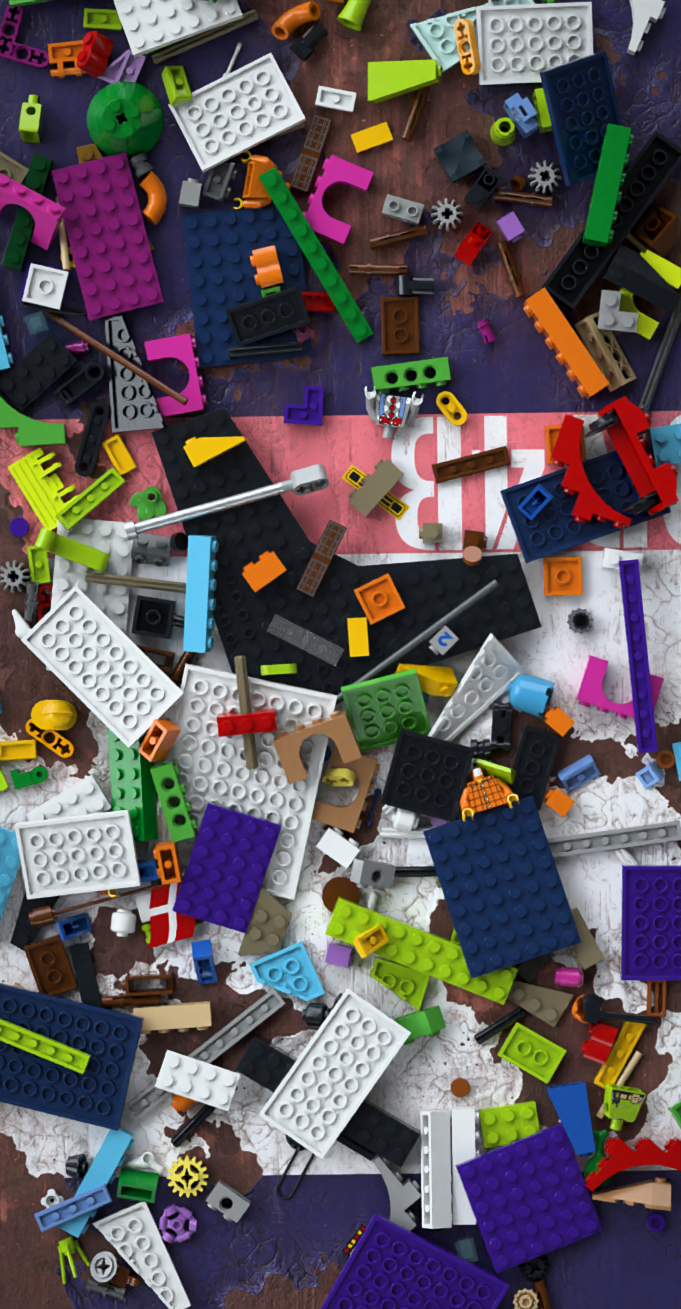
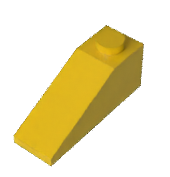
[183,436,246,468]
[395,663,458,697]

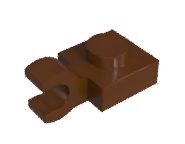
[107,1264,142,1288]

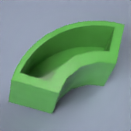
[393,1005,446,1045]

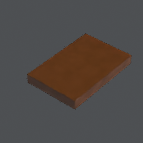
[380,296,420,356]
[23,934,78,996]

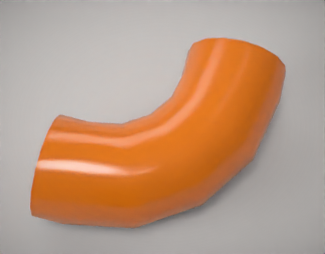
[271,1,320,40]
[140,171,167,225]

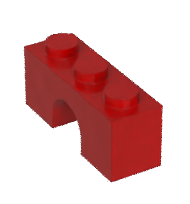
[217,708,278,737]

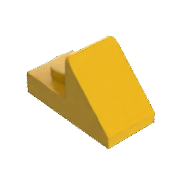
[353,924,389,958]

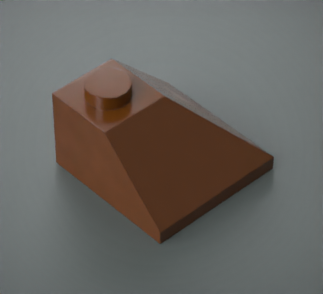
[630,203,679,258]

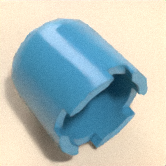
[507,674,555,719]

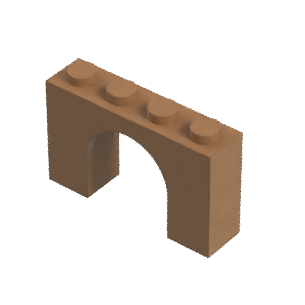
[273,710,363,784]
[311,745,380,833]

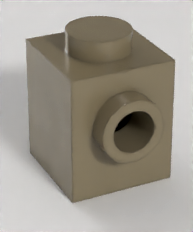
[419,523,442,543]

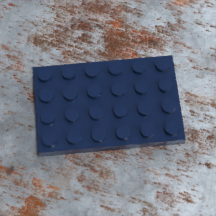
[539,51,631,186]

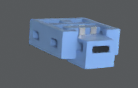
[503,92,539,139]

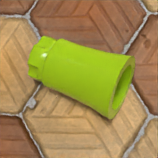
[337,0,371,31]
[490,117,517,146]

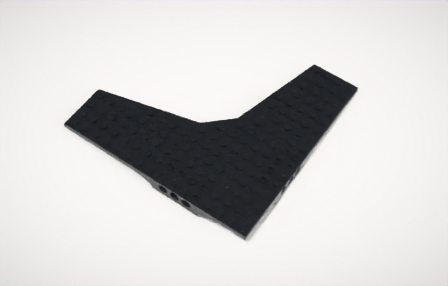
[152,408,542,695]

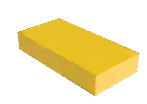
[351,122,393,154]
[102,434,137,476]
[347,617,369,657]
[0,739,37,761]

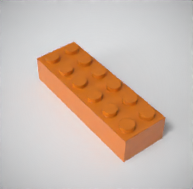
[523,287,610,399]

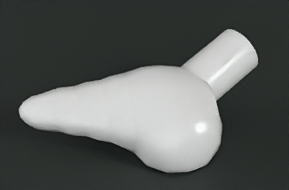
[12,609,31,639]
[125,1151,163,1173]

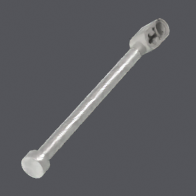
[124,464,329,541]

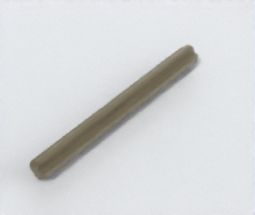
[151,9,258,64]
[85,572,186,593]
[234,655,258,770]

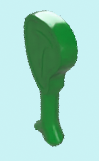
[583,1129,611,1187]

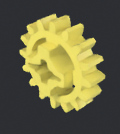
[167,1155,209,1198]

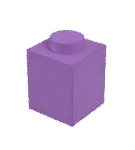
[496,211,525,243]
[325,942,354,968]

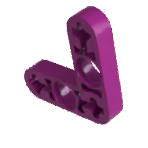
[0,5,50,69]

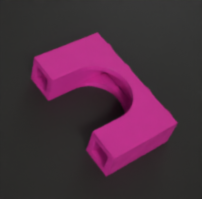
[303,155,374,246]
[0,173,66,250]
[144,334,207,418]
[576,655,664,722]

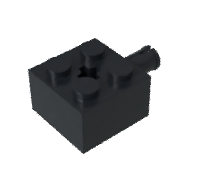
[131,595,185,639]

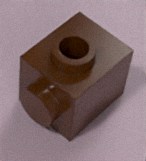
[462,530,487,551]

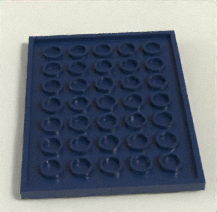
[182,205,313,369]
[423,796,581,979]
[0,983,144,1131]

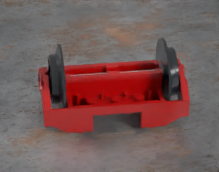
[585,396,679,516]

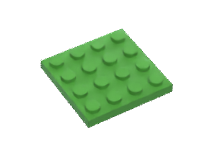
[341,668,431,752]

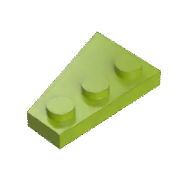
[370,957,430,1011]

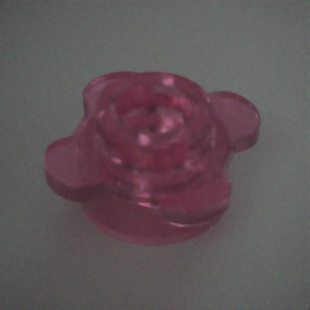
[292,323,314,343]

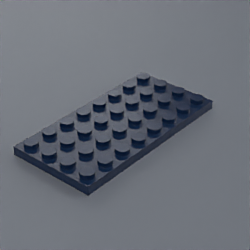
[500,440,671,564]

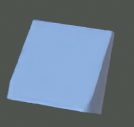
[635,761,665,789]

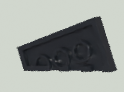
[10,890,60,951]

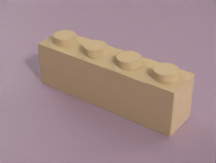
[133,1001,212,1034]

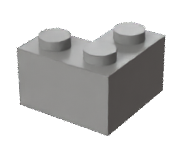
[597,290,638,333]

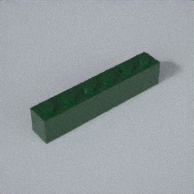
[2,154,54,273]

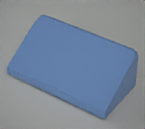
[557,755,601,793]

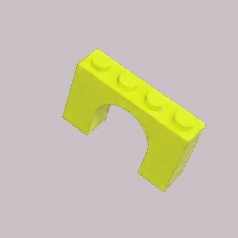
[619,250,681,340]

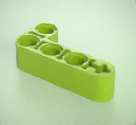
[34,528,111,573]

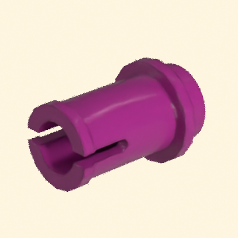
[476,319,496,344]
[65,340,90,355]

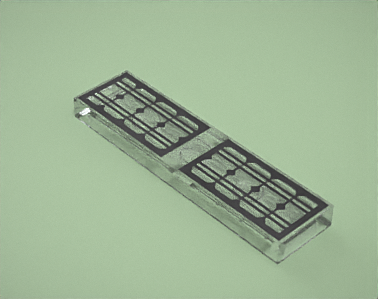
[267,614,344,666]

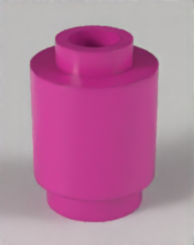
[554,967,583,988]

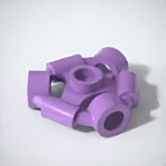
[159,1204,197,1244]

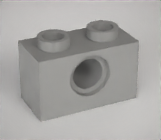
[382,194,424,226]
[350,858,396,891]
[206,1179,251,1223]

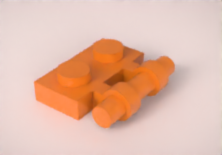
[47,40,88,79]

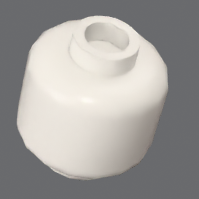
[390,808,420,832]
[110,909,136,937]

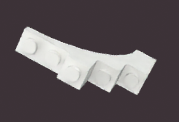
[627,0,666,56]

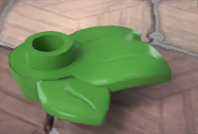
[130,486,167,522]

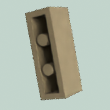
[348,459,404,518]
[568,907,605,970]

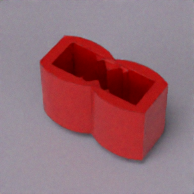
[77,31,114,77]
[580,1021,619,1065]

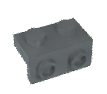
[202,162,238,203]
[131,533,171,567]

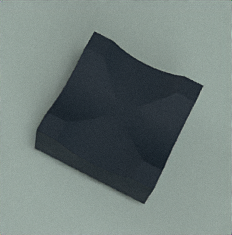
[433,130,486,184]

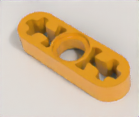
[454,19,481,75]
[25,719,75,758]

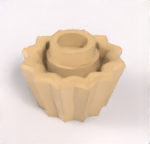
[513,1288,539,1309]

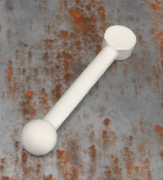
[222,42,242,77]

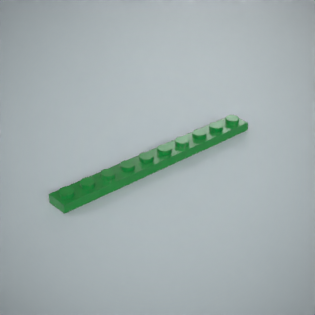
[259,166,374,343]

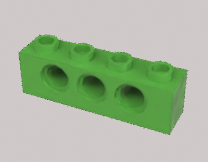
[371,357,451,394]
[150,760,198,842]

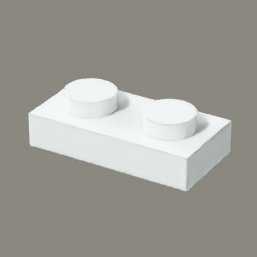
[315,86,357,113]

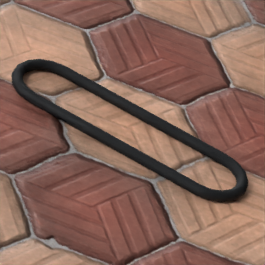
[21,302,87,316]
[276,1150,315,1200]

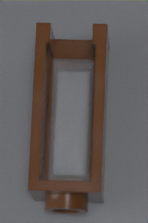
[136,645,175,672]
[122,973,173,996]

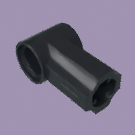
[290,22,328,62]
[396,275,434,296]

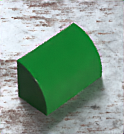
[116,1168,159,1203]

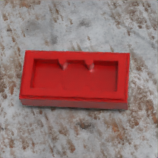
[301,292,336,312]

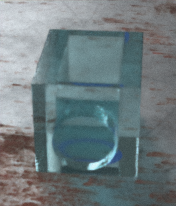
[24,311,50,337]
[454,1235,478,1264]

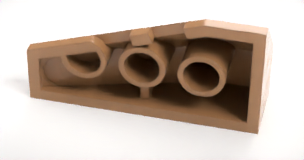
[591,1177,671,1211]

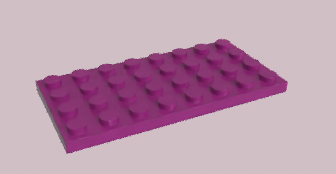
[51,152,164,321]

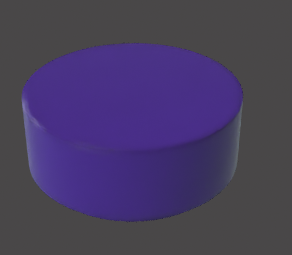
[10,518,29,537]
[647,1212,666,1232]

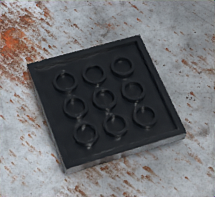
[380,728,475,822]

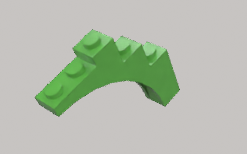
[0,396,67,447]

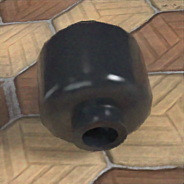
[302,1003,331,1028]

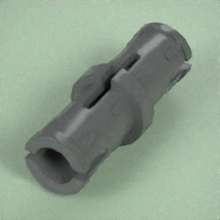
[24,581,39,621]
[86,1277,126,1300]

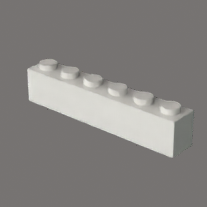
[451,1107,479,1225]
[420,1110,453,1229]

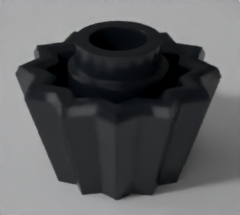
[567,608,594,635]
[65,1154,89,1181]

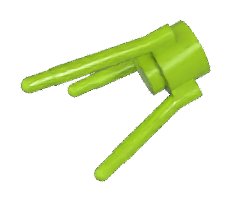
[57,1237,91,1285]

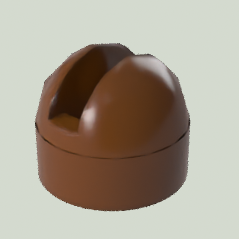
[510,174,527,192]

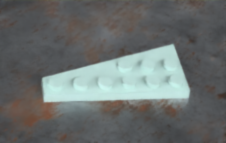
[410,0,535,73]

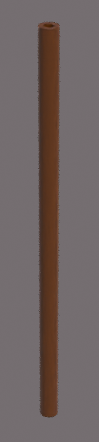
[45,312,189,406]

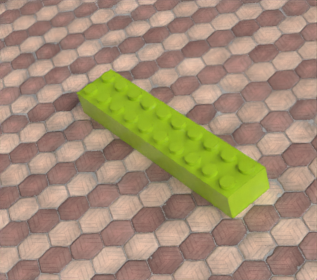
[325,896,518,1005]

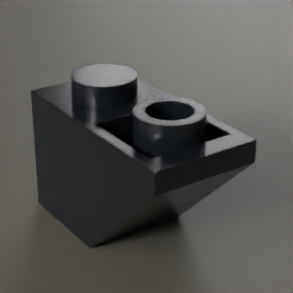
[464,167,502,212]

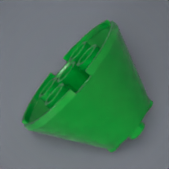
[87,81,164,159]

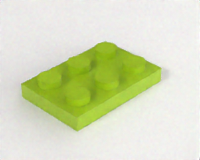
[497,1022,567,1084]
[478,1100,540,1148]

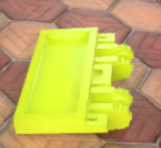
[8,447,79,531]

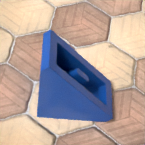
[517,484,554,520]
[57,912,93,941]

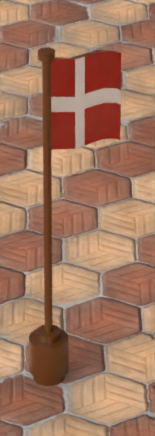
[28,878,195,949]

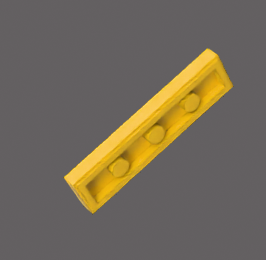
[593,1022,647,1089]

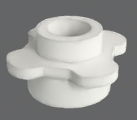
[41,1189,64,1208]

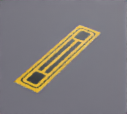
[342,465,409,520]

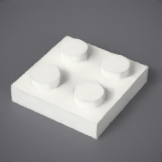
[22,263,69,310]

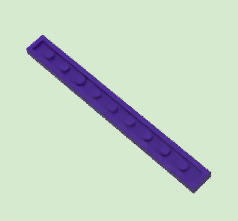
[618,559,658,753]

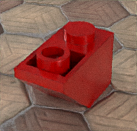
[454,222,493,267]

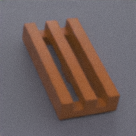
[646,980,667,1017]

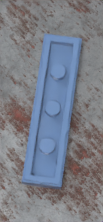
[34,1183,113,1232]

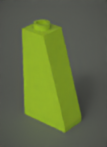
[368,59,443,104]

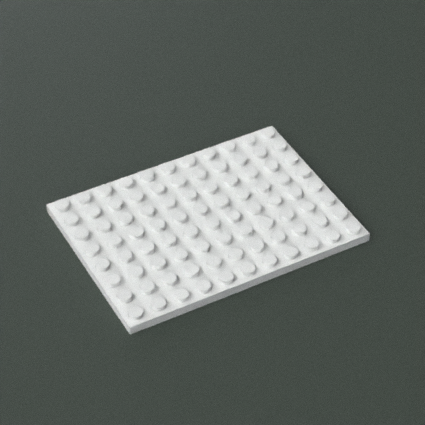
[146,664,337,900]

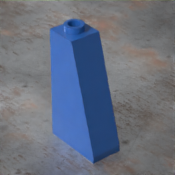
[546,1081,596,1157]

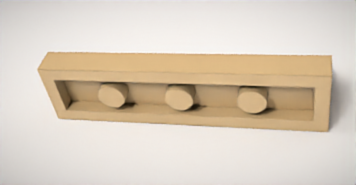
[575,312,636,392]

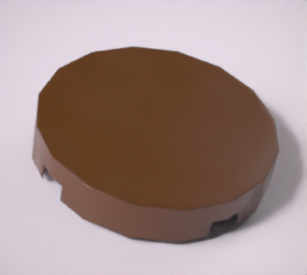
[322,877,360,912]

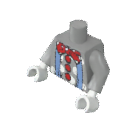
[365,386,424,439]

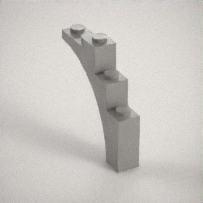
[373,1154,422,1231]

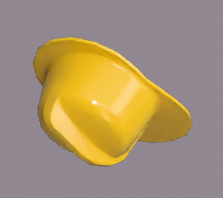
[31,700,77,730]

